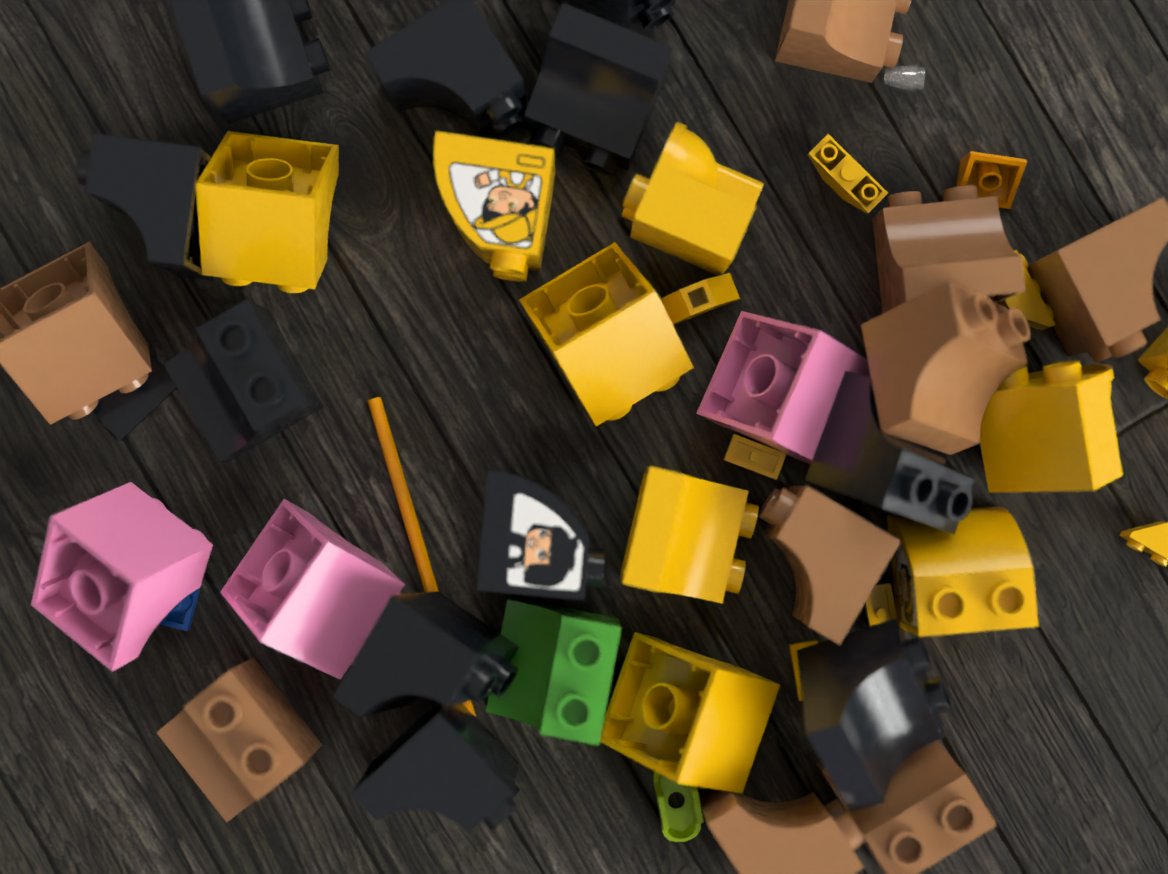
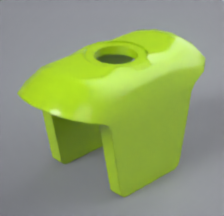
[653,772,703,842]

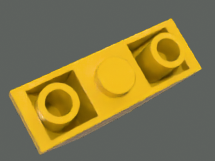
[808,134,888,214]
[997,249,1056,330]
[660,273,740,325]
[1119,521,1168,567]

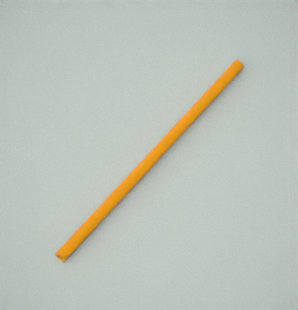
[367,397,476,717]

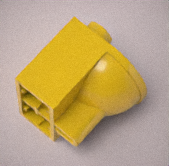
[621,122,764,276]
[980,361,1122,493]

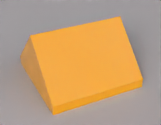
[957,151,1027,209]

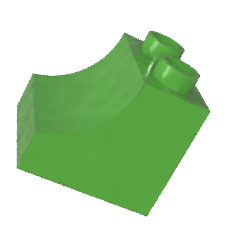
[486,597,621,745]

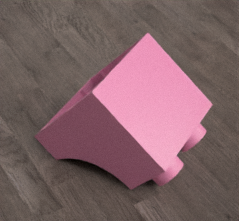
[696,311,871,464]
[31,482,213,671]
[220,499,405,680]

